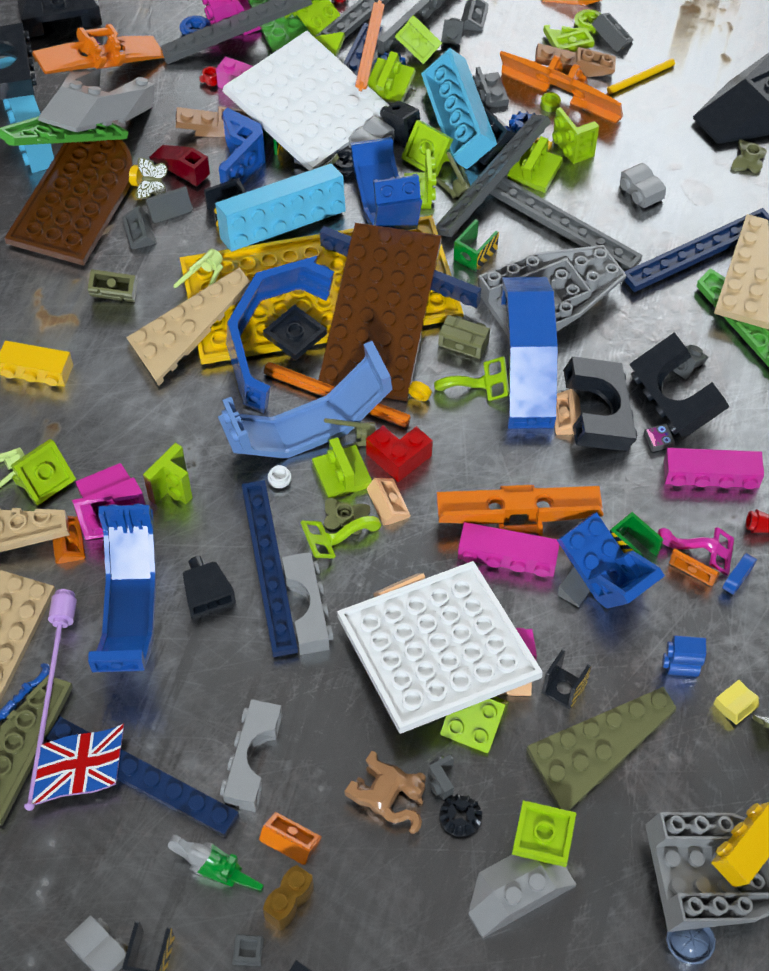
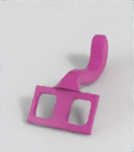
[657,527,734,576]

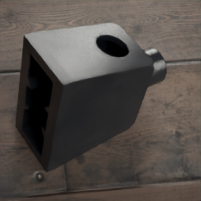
[380,101,420,149]
[183,556,236,618]

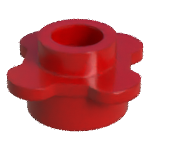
[199,66,217,86]

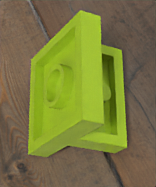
[394,15,442,64]
[368,51,416,104]
[401,120,453,177]
[507,136,563,193]
[312,437,372,499]
[10,439,76,506]
[143,442,193,505]
[512,800,576,867]

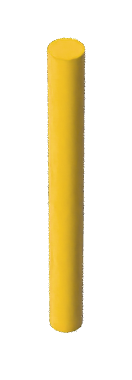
[607,58,675,95]

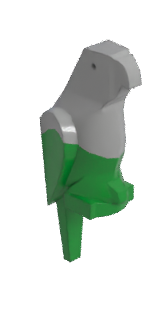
[168,834,264,891]

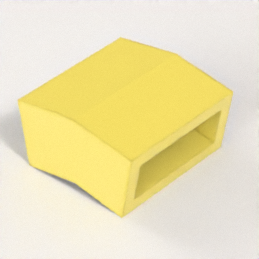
[713,680,759,725]

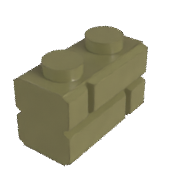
[88,269,138,302]
[438,315,490,359]

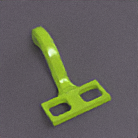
[434,356,509,401]
[300,516,382,559]

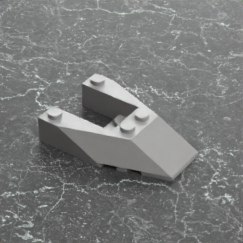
[38,68,155,132]

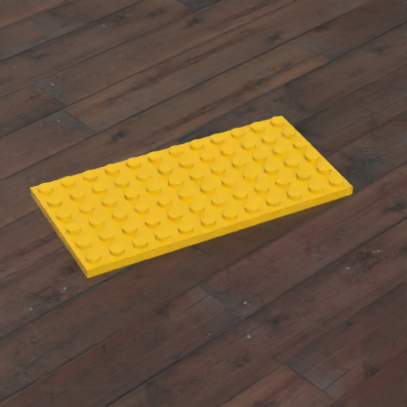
[180,215,464,365]

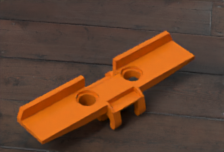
[32,24,164,74]
[499,51,623,124]
[437,485,604,537]

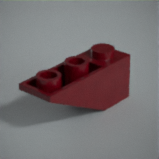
[149,145,210,186]

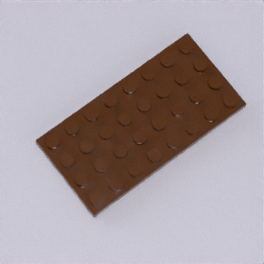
[319,223,442,401]

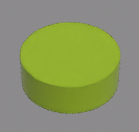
[540,92,561,112]

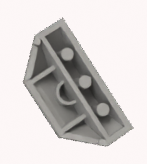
[468,855,577,939]

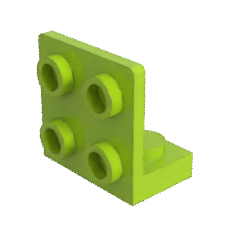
[284,0,340,36]
[552,107,599,164]
[404,149,436,209]
[440,696,509,753]

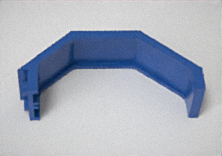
[350,137,422,230]
[226,255,334,414]
[501,277,558,429]
[88,504,156,672]

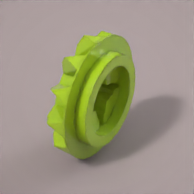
[574,9,601,34]

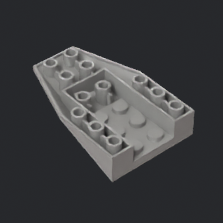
[478,245,626,337]
[645,812,769,932]

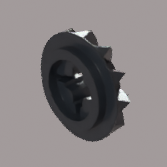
[330,148,355,175]
[439,793,482,837]

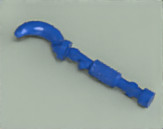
[0,663,50,722]

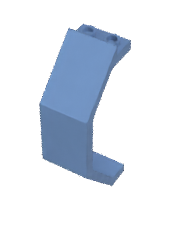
[218,341,392,459]

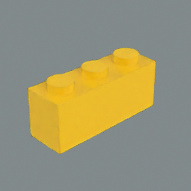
[0,341,73,387]
[711,802,769,887]

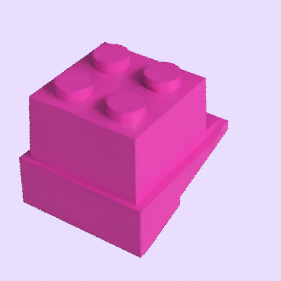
[202,0,261,35]
[72,463,146,540]

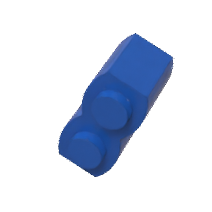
[662,636,706,677]

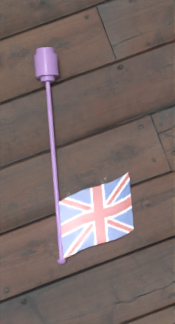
[24,589,124,811]

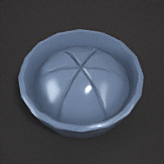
[666,927,716,965]

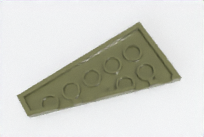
[0,675,73,826]
[526,687,676,811]

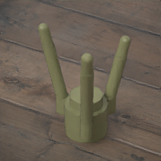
[436,152,471,199]
[324,418,376,449]

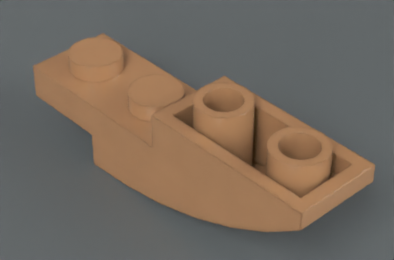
[535,43,616,77]
[176,106,253,137]

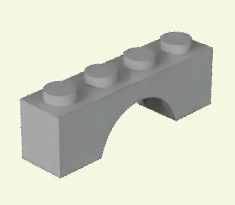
[282,552,333,655]
[220,699,283,812]

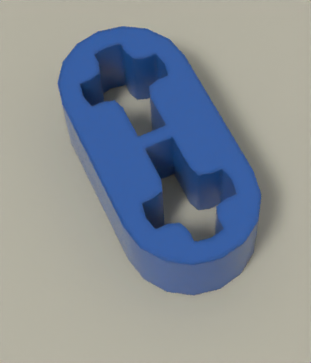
[722,553,757,595]

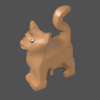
[345,751,426,834]

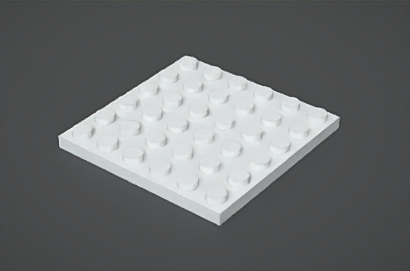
[223,31,390,171]
[337,561,543,734]

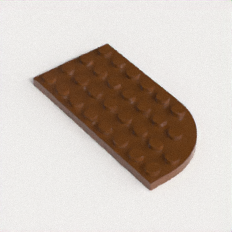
[4,139,133,266]

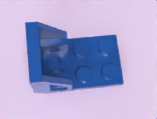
[219,107,265,185]
[557,512,665,609]

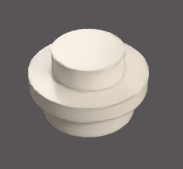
[268,465,291,488]

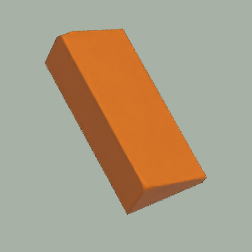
[52,515,85,564]
[669,548,720,586]
[259,812,321,865]

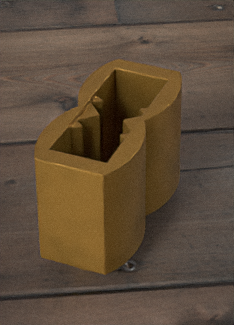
[263,865,314,931]

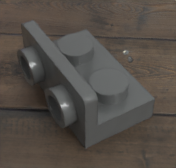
[473,67,509,109]

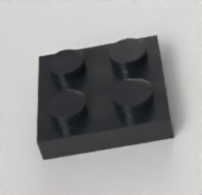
[263,305,327,361]

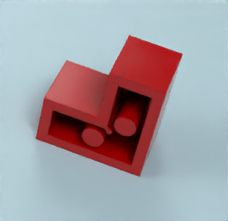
[366,425,433,482]

